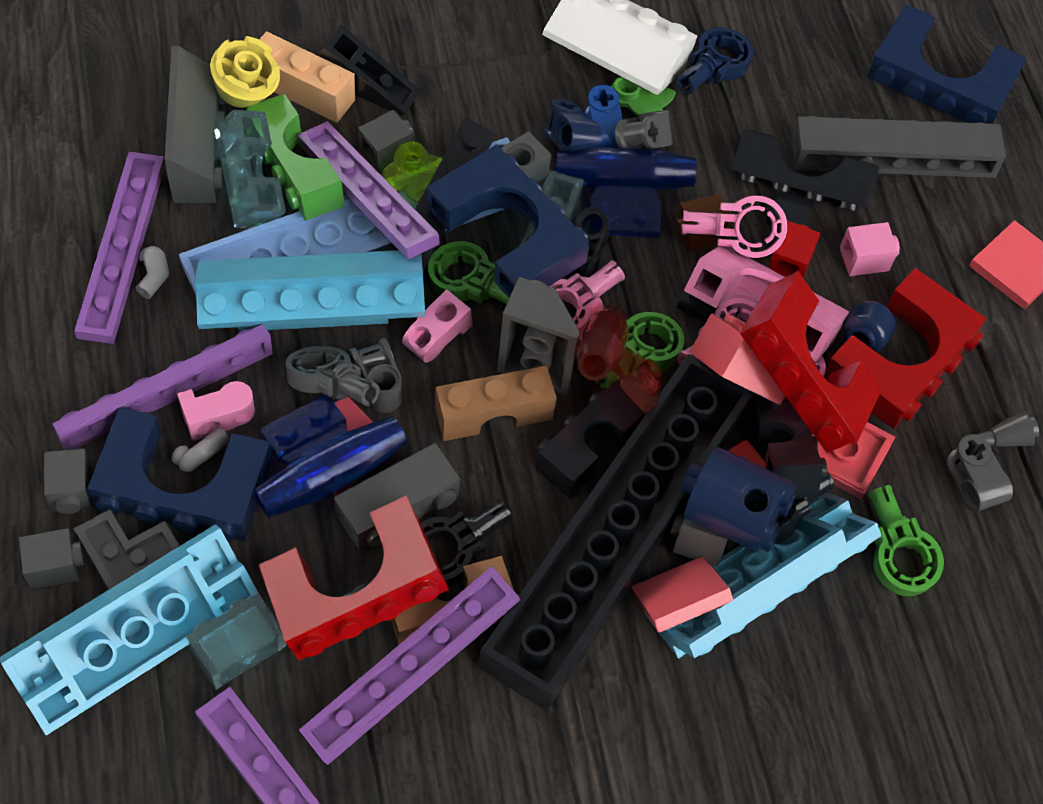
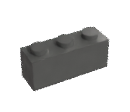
[334,443,460,550]

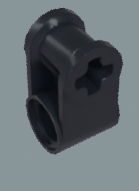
[574,207,611,278]

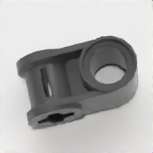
[615,110,673,151]
[348,338,402,413]
[946,434,1013,513]

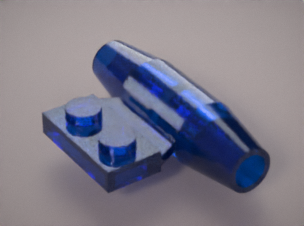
[555,147,697,238]
[254,395,407,518]

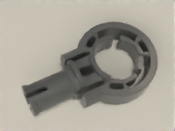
[286,346,380,406]

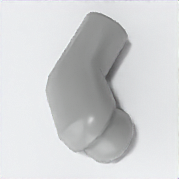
[135,246,169,299]
[172,428,229,472]

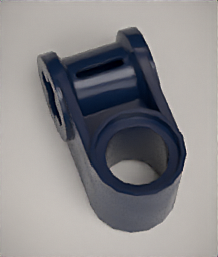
[542,99,602,153]

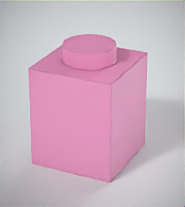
[840,222,900,276]

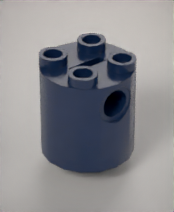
[680,446,796,552]

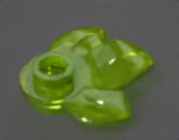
[382,141,443,203]

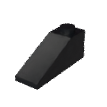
[315,25,421,116]

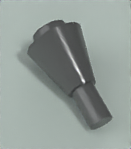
[975,410,1039,446]

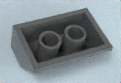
[497,277,580,396]

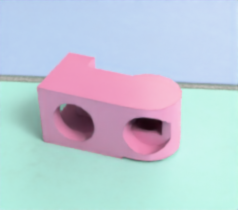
[402,289,473,363]
[177,381,255,442]

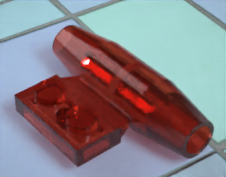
[576,304,663,414]

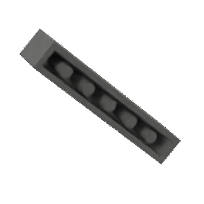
[791,116,1006,178]

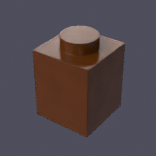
[673,194,733,251]

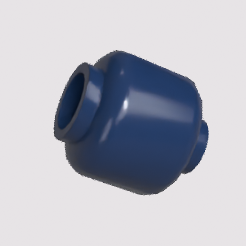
[842,301,896,353]

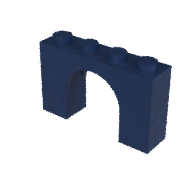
[867,4,1027,124]
[427,144,590,298]
[87,407,273,541]

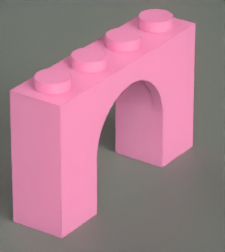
[684,246,850,362]

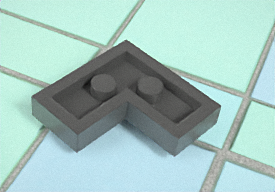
[74,510,180,590]

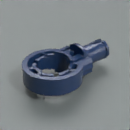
[676,27,754,94]

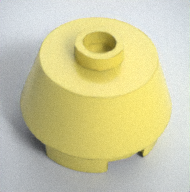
[210,36,280,108]

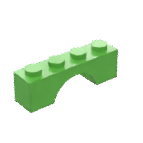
[244,94,345,221]

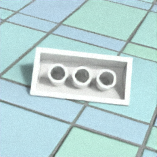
[542,0,697,95]

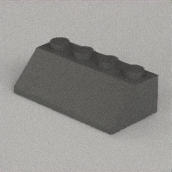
[165,46,226,203]

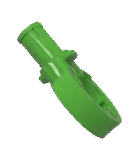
[428,241,509,304]
[592,312,685,389]
[868,485,944,596]

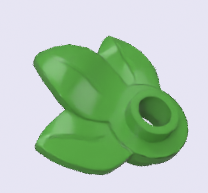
[611,76,676,116]

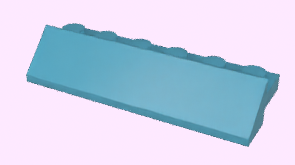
[194,250,425,332]
[644,492,881,659]
[0,525,261,735]

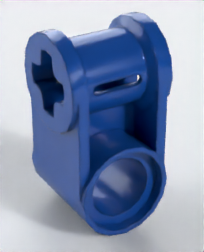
[585,85,623,153]

